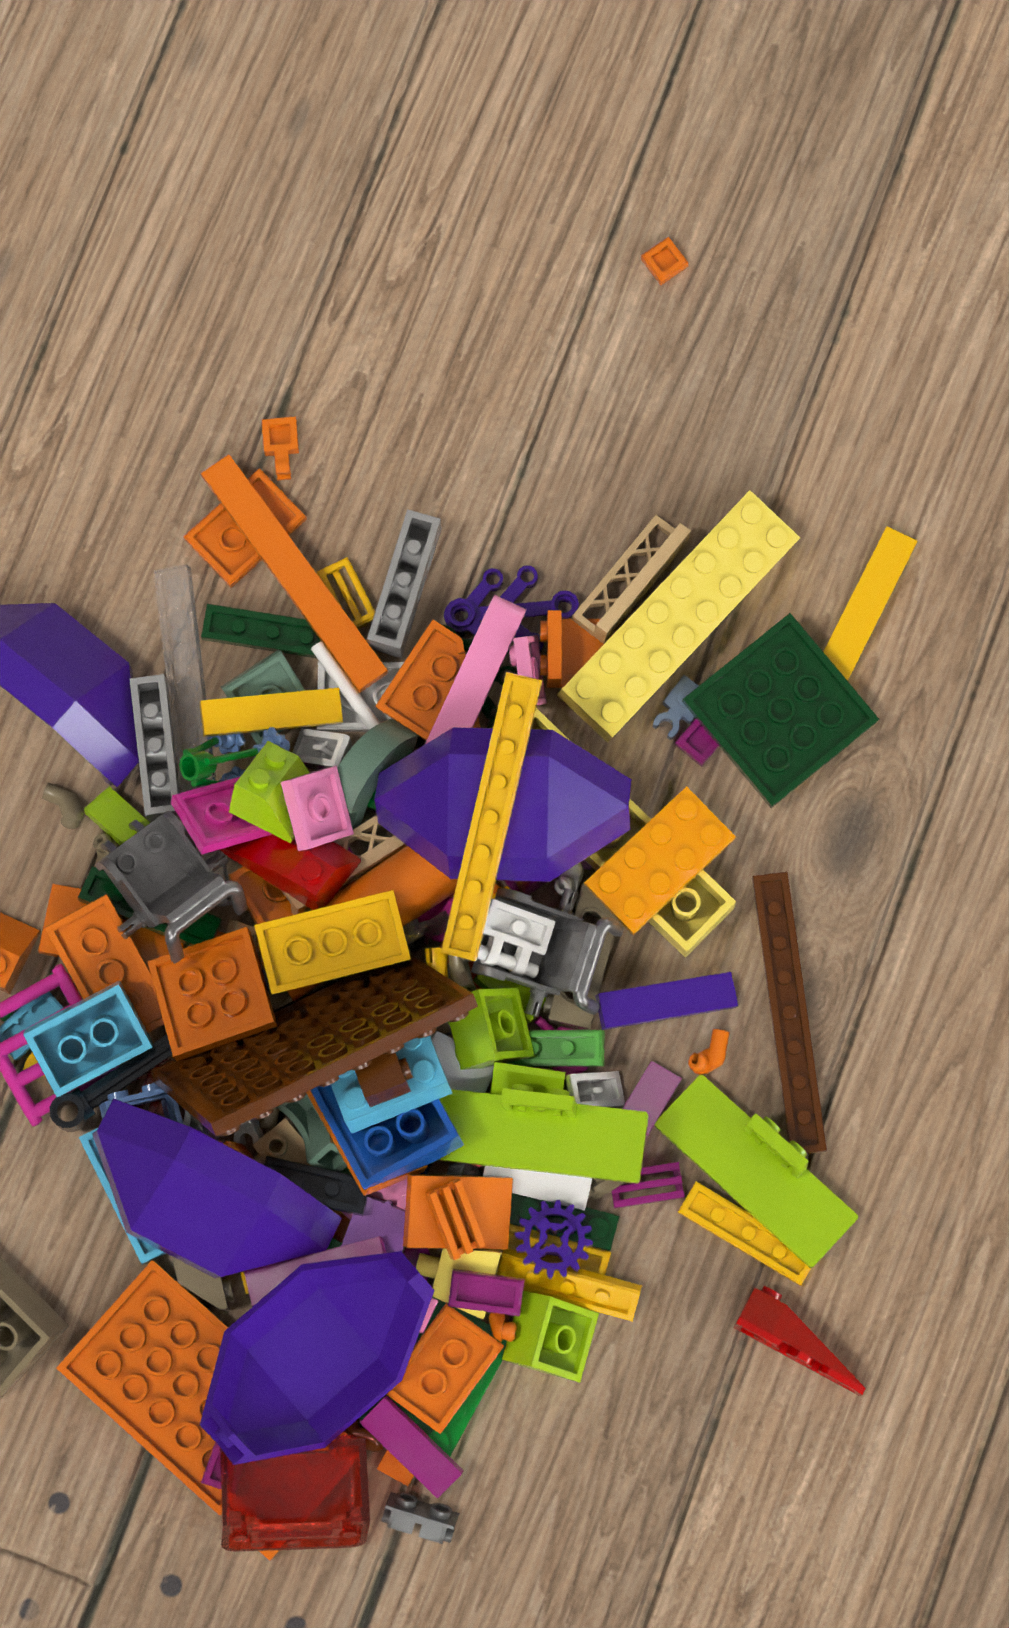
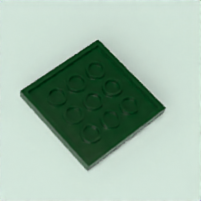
[682,613,880,808]

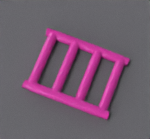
[0,964,120,1127]

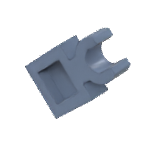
[653,675,698,740]

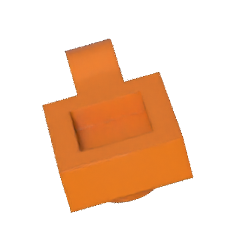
[262,416,299,481]

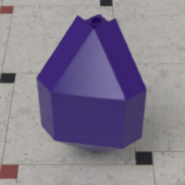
[0,603,139,787]
[374,727,632,882]
[92,1099,342,1279]
[200,1251,434,1465]

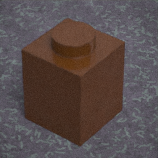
[355,1052,413,1107]

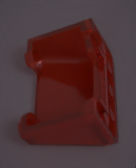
[219,1435,370,1552]

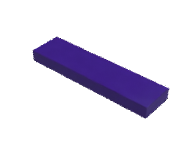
[595,972,738,1030]

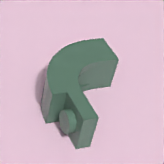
[337,719,419,829]
[275,1095,347,1172]

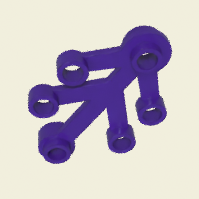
[444,565,579,655]

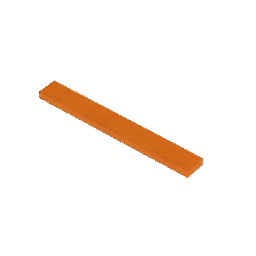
[201,455,388,693]

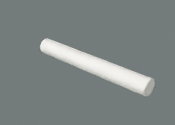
[311,641,380,730]

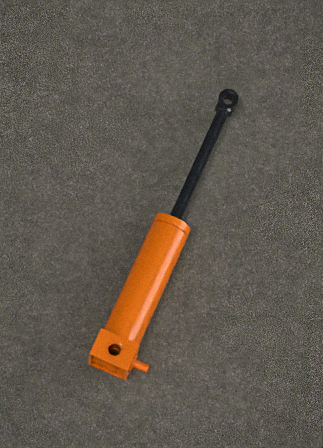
[50,846,458,1132]

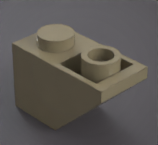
[172,1257,235,1312]

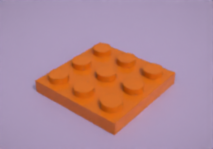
[147,927,277,1061]

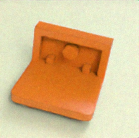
[540,610,616,688]

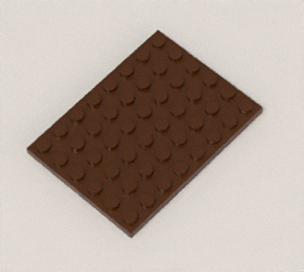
[150,954,478,1137]

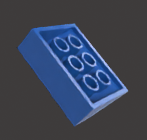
[310,1085,464,1190]

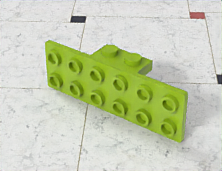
[655,1075,858,1268]
[439,1084,649,1184]

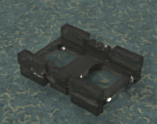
[403,910,449,953]

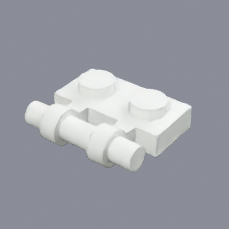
[478,899,556,978]

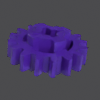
[515,1200,593,1279]

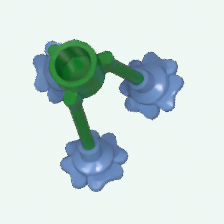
[179,727,290,787]

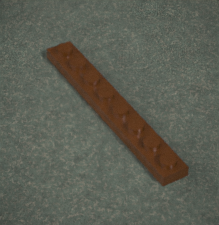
[752,872,827,1154]

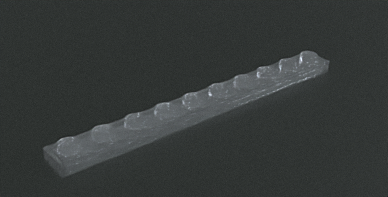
[154,564,231,908]

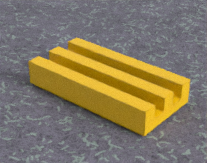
[317,557,375,629]

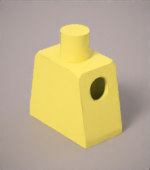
[416,1248,503,1319]

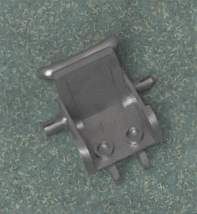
[95,811,248,964]
[471,888,624,1017]

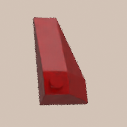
[218,834,361,910]
[733,1286,866,1396]

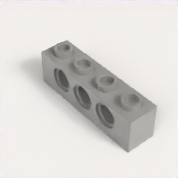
[367,509,442,658]
[130,674,181,823]

